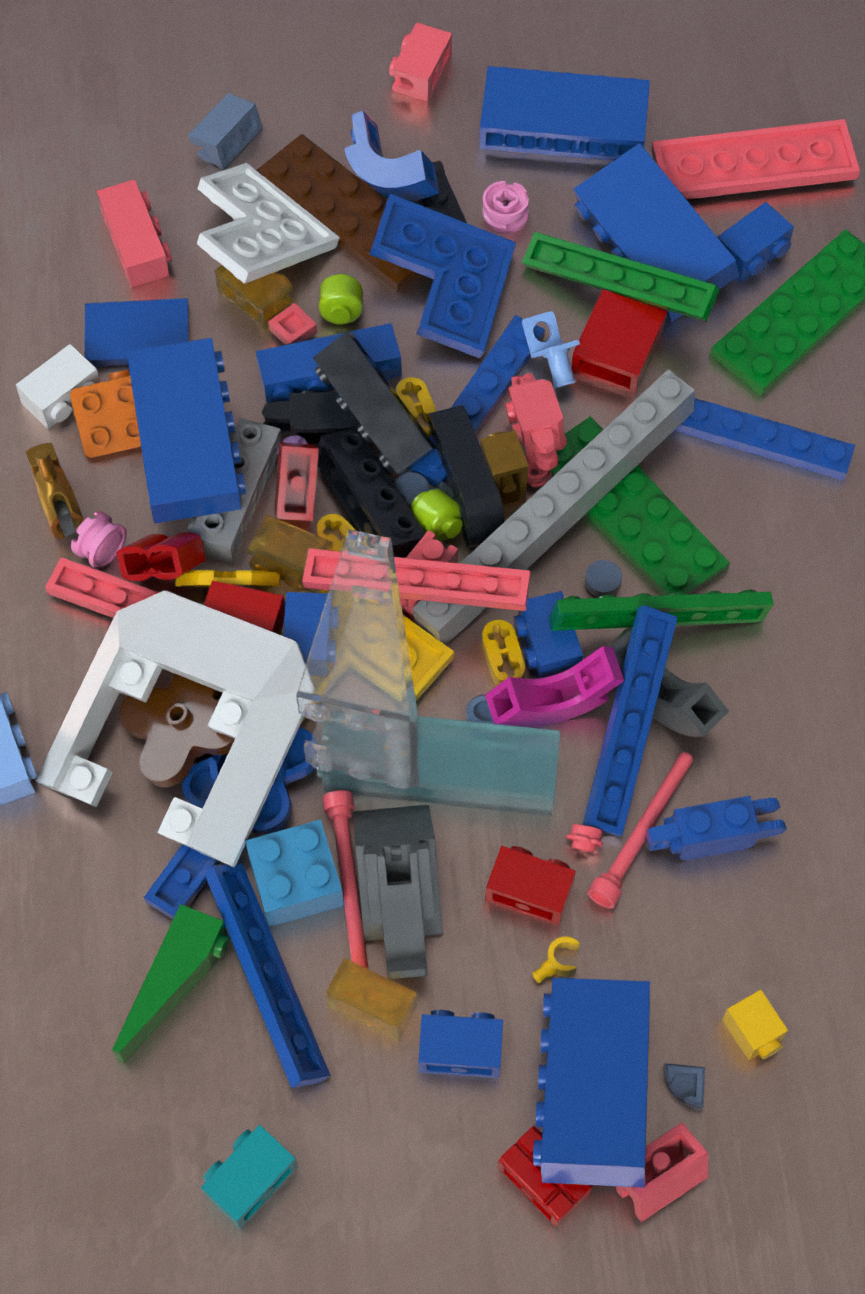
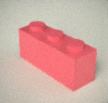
[97,179,172,288]

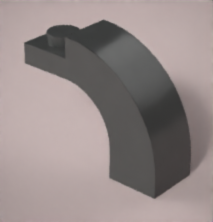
[607,628,729,737]

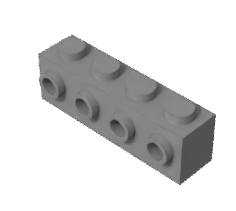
[187,417,282,565]

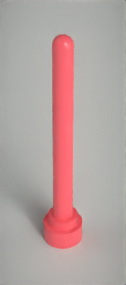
[587,752,693,909]
[322,790,368,975]

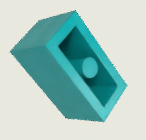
[201,1124,298,1229]

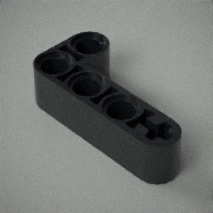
[428,405,504,548]

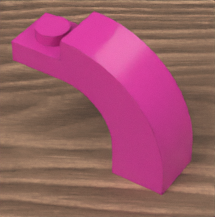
[485,646,624,730]

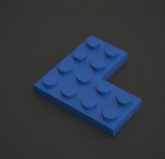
[369,194,516,358]

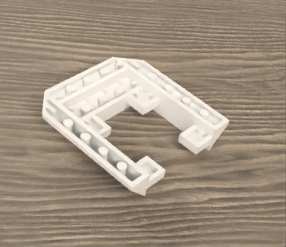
[35,591,316,868]

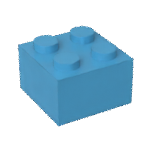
[245,819,344,928]

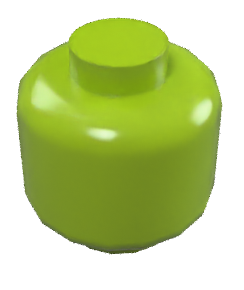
[318,274,363,325]
[410,489,463,542]

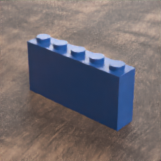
[479,66,650,161]
[573,143,739,323]
[126,338,246,524]
[533,978,650,1188]

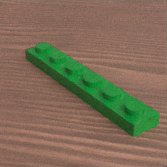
[522,231,720,322]
[549,589,774,631]

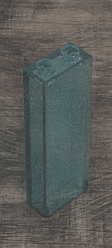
[317,707,560,816]

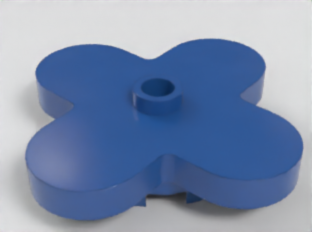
[182,727,320,835]

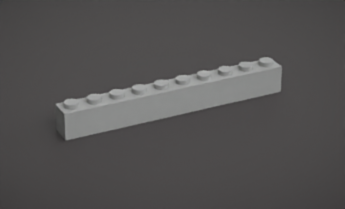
[412,369,695,645]

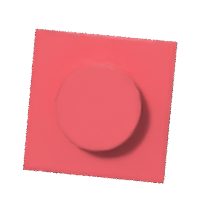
[268,303,317,345]

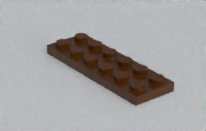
[256,134,419,292]

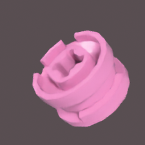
[482,181,529,234]
[71,511,127,569]

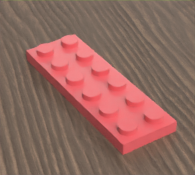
[651,119,860,200]

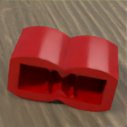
[116,532,206,581]

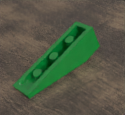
[112,904,230,1063]

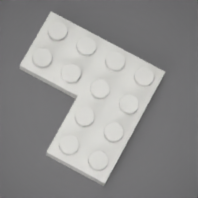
[197,163,340,284]

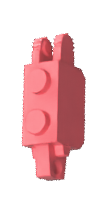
[505,373,567,471]

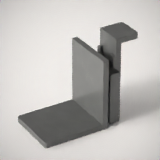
[353,805,443,979]

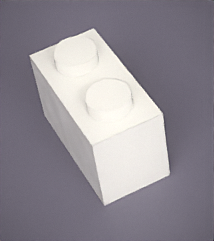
[16,344,100,429]

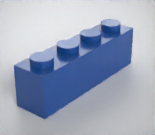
[255,323,402,404]

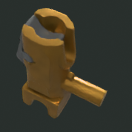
[25,442,84,539]

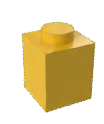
[722,989,788,1061]

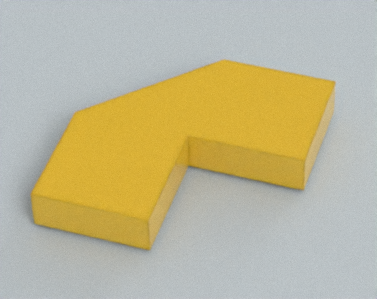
[176,570,280,588]

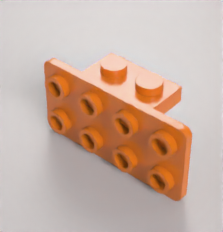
[70,370,141,458]

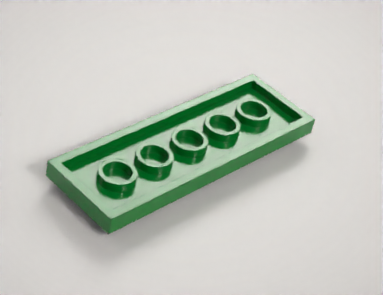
[710,229,865,396]
[551,416,730,596]

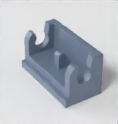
[188,93,263,170]

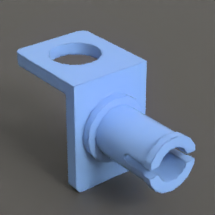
[522,311,580,388]

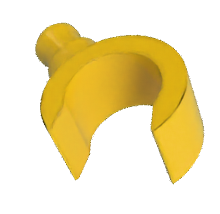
[532,936,580,983]

